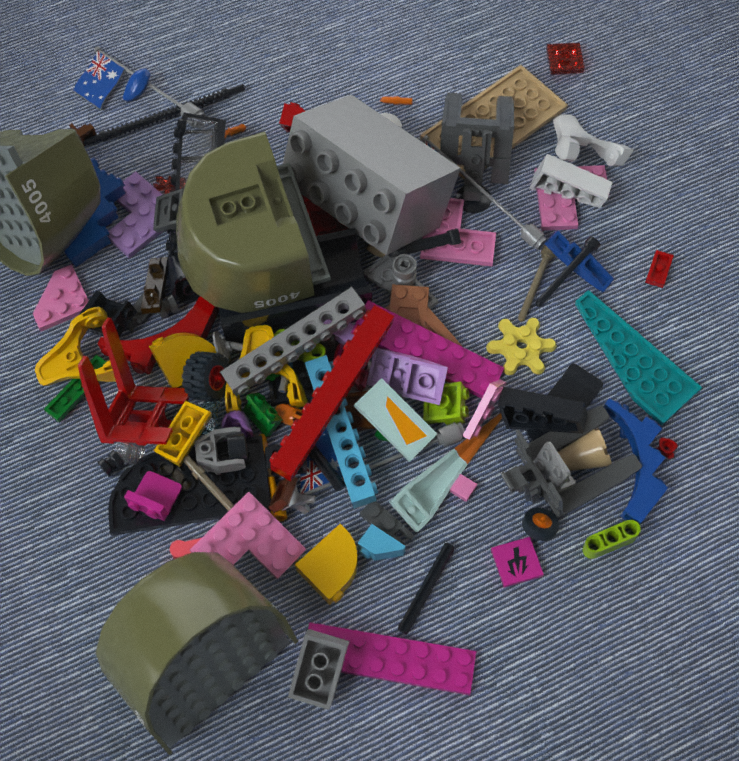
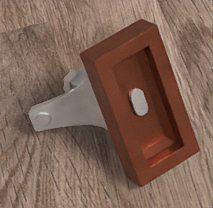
[268,477,316,514]

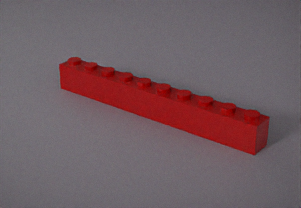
[269,305,394,482]

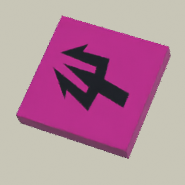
[491,537,544,588]

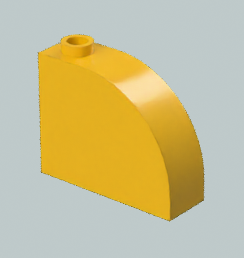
[149,333,217,388]
[295,523,358,605]

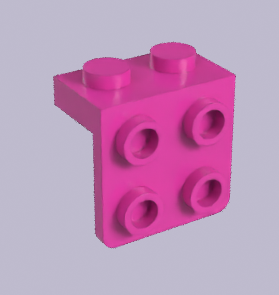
[124,471,182,521]

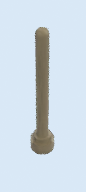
[518,245,555,322]

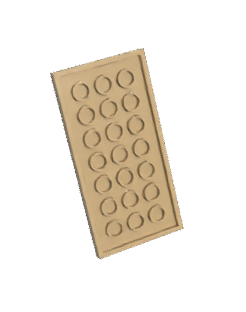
[420,65,568,180]

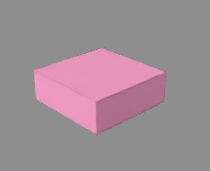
[450,474,477,502]

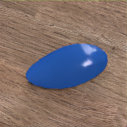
[123,68,151,102]

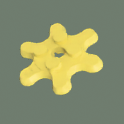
[486,318,556,376]

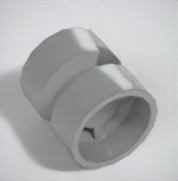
[392,254,417,286]

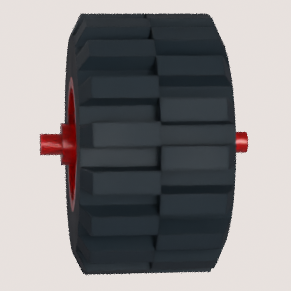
[182,351,230,402]

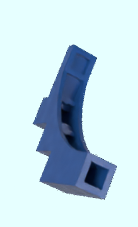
[64,157,126,267]
[603,398,669,525]

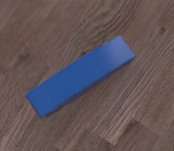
[544,230,614,292]

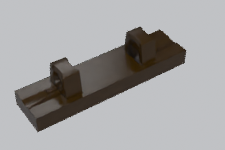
[140,257,169,314]

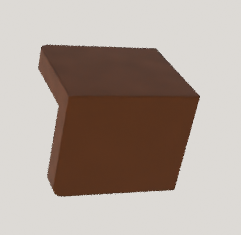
[69,123,97,147]

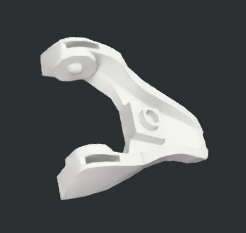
[553,114,633,166]

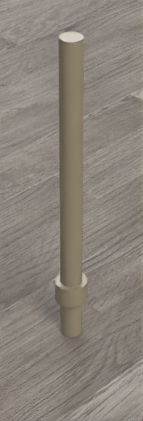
[182,455,234,511]

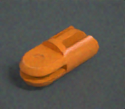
[275,404,303,426]

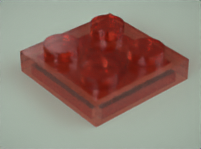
[546,42,584,75]

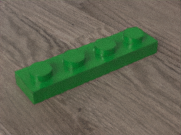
[44,354,106,423]

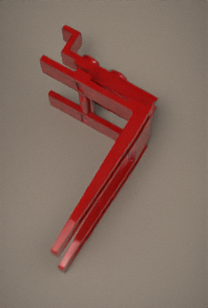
[78,318,189,446]

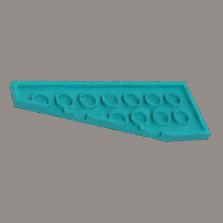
[575,290,702,426]

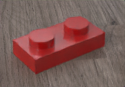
[645,250,674,288]

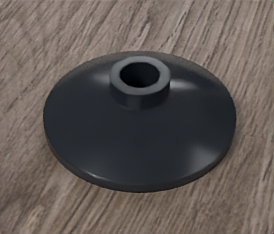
[456,186,491,214]

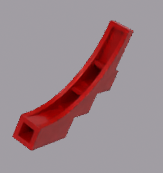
[98,296,219,375]

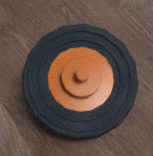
[522,507,559,541]

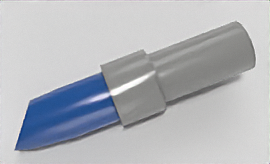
[278,362,293,393]

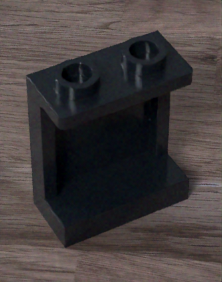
[79,291,137,337]

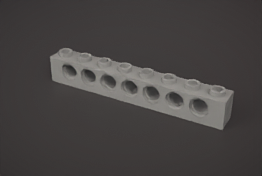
[221,287,366,396]

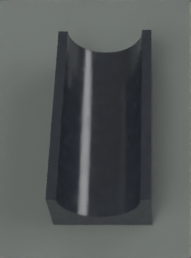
[218,228,372,343]

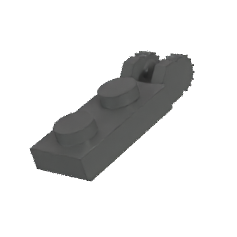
[360,501,414,546]

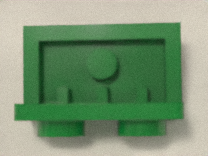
[243,393,282,437]

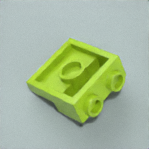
[423,382,469,425]

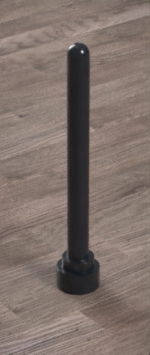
[535,236,601,307]

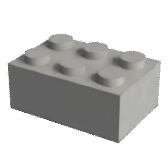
[288,629,350,710]

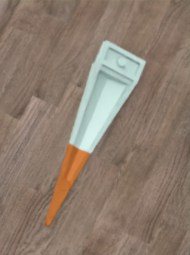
[389,413,502,532]

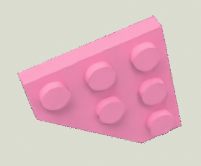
[33,264,89,332]
[463,379,506,440]

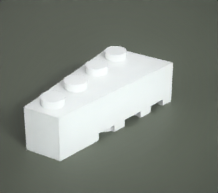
[529,154,613,208]

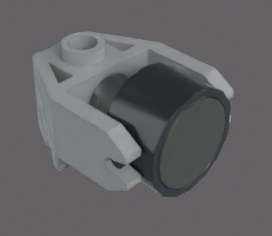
[195,427,248,475]

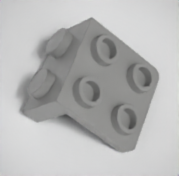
[533,441,576,493]

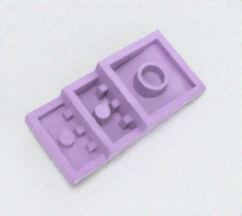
[367,347,448,405]

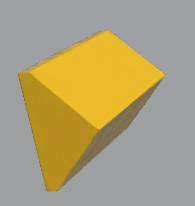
[154,401,212,467]

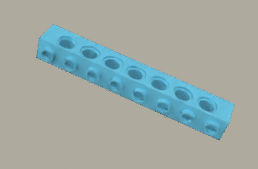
[305,355,378,509]

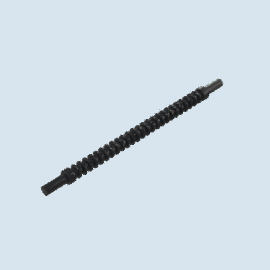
[84,84,245,146]

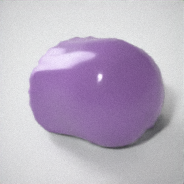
[221,410,254,441]

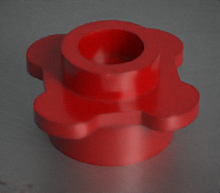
[656,438,678,459]

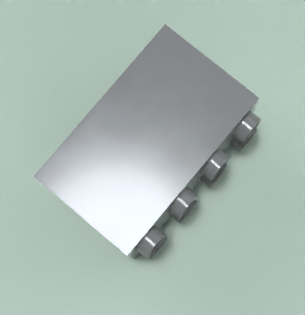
[282,95,461,255]

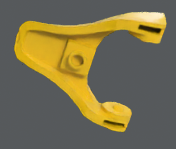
[35,307,116,386]
[225,325,309,414]

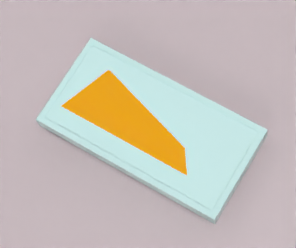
[354,378,437,462]

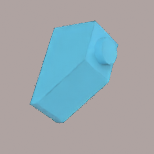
[358,524,406,561]

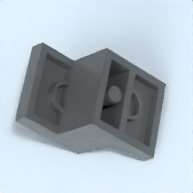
[153,188,184,233]

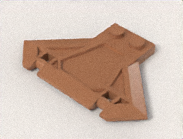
[385,284,462,346]

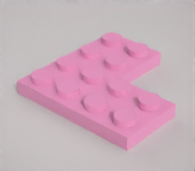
[534,165,609,231]
[420,198,496,267]
[189,492,306,579]

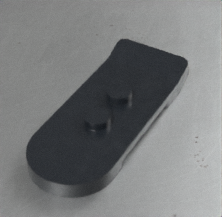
[526,363,603,442]

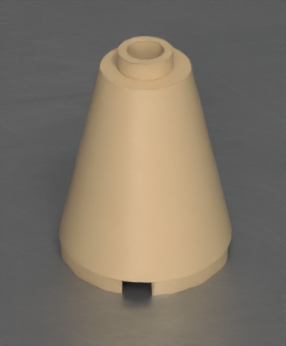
[558,428,612,471]

